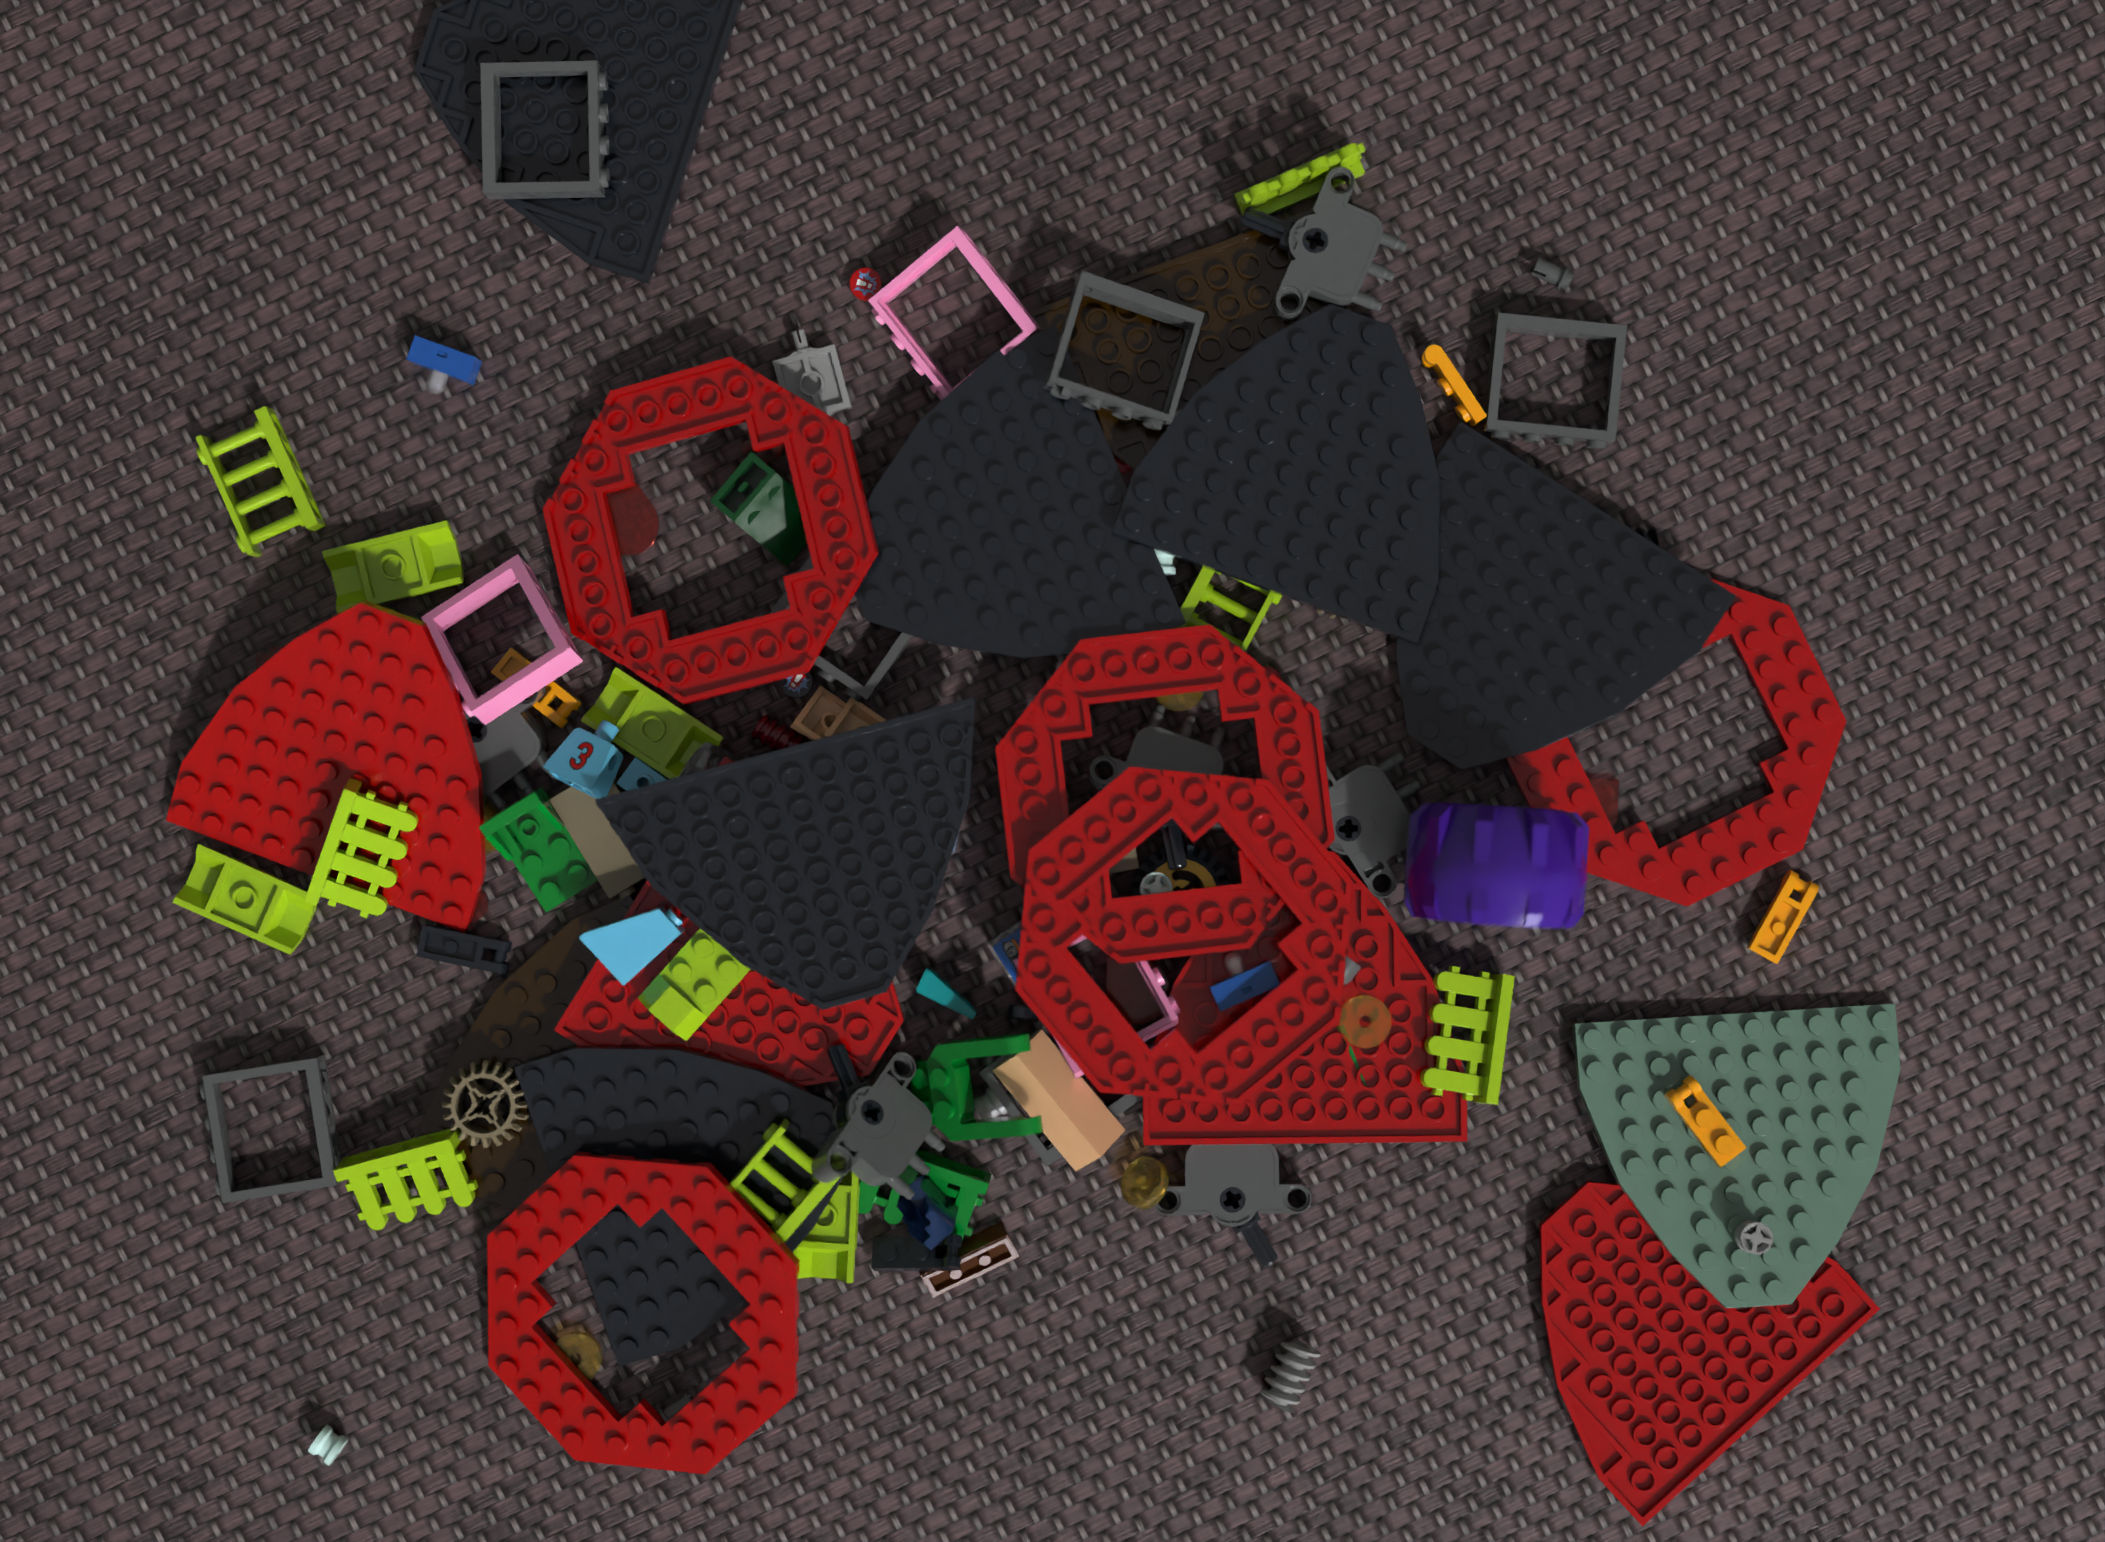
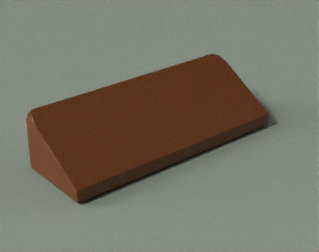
[919,1222,1019,1298]

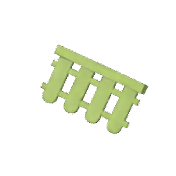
[1234,143,1366,216]
[304,778,418,918]
[1420,966,1515,1105]
[333,1128,478,1230]

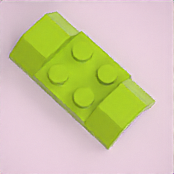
[322,520,464,614]
[581,667,724,779]
[173,844,317,955]
[638,929,751,1041]
[793,1171,860,1283]

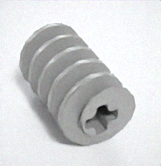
[1260,1340,1321,1413]

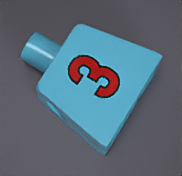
[543,720,623,799]

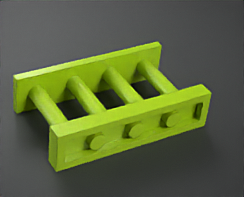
[195,406,326,557]
[1173,567,1282,652]
[730,1119,841,1243]

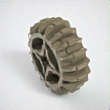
[442,1060,529,1148]

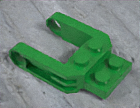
[910,1033,1043,1141]

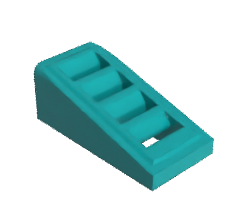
[916,967,977,1019]

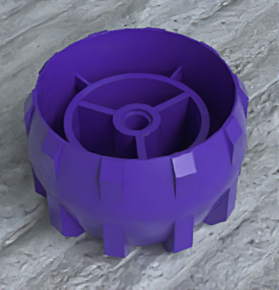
[1403,802,1589,928]

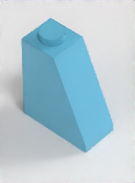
[579,906,685,986]

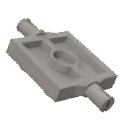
[772,329,852,416]

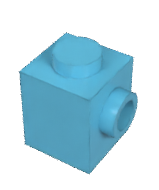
[616,757,669,791]

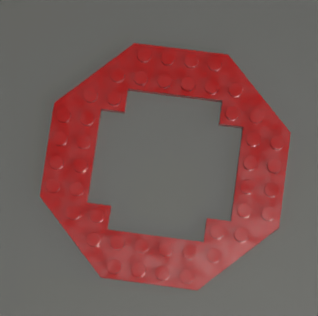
[542,357,878,704]
[1505,578,1846,907]
[995,624,1335,964]
[1015,766,1353,1105]
[487,1152,800,1474]

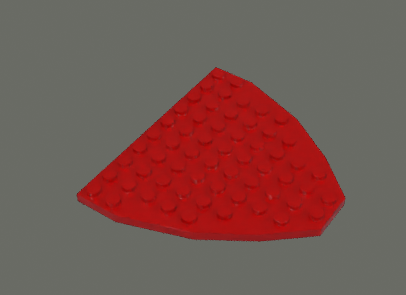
[166,600,486,933]
[554,756,904,1086]
[1142,851,1468,1145]
[1539,1180,1880,1527]

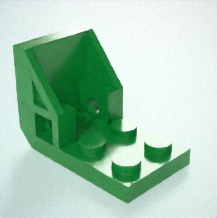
[479,787,598,912]

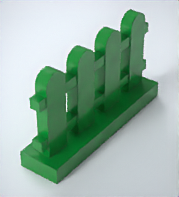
[859,1149,992,1240]

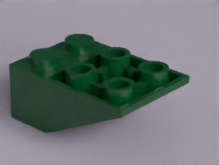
[710,452,807,567]

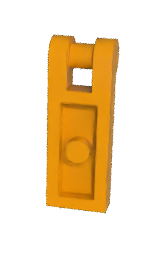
[1421,345,1487,427]
[491,647,582,728]
[1746,869,1819,964]
[1664,1075,1746,1168]

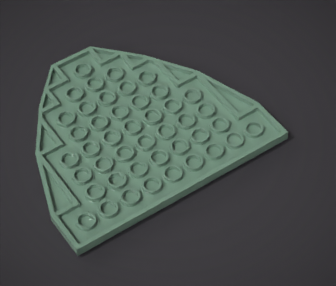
[1572,1004,1901,1308]

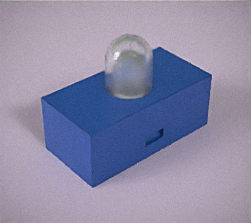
[406,335,482,394]
[1208,952,1280,1011]

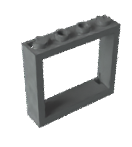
[480,61,610,199]
[1043,271,1205,430]
[1482,313,1627,449]
[770,556,913,702]
[979,1019,1143,1166]
[200,1055,345,1203]

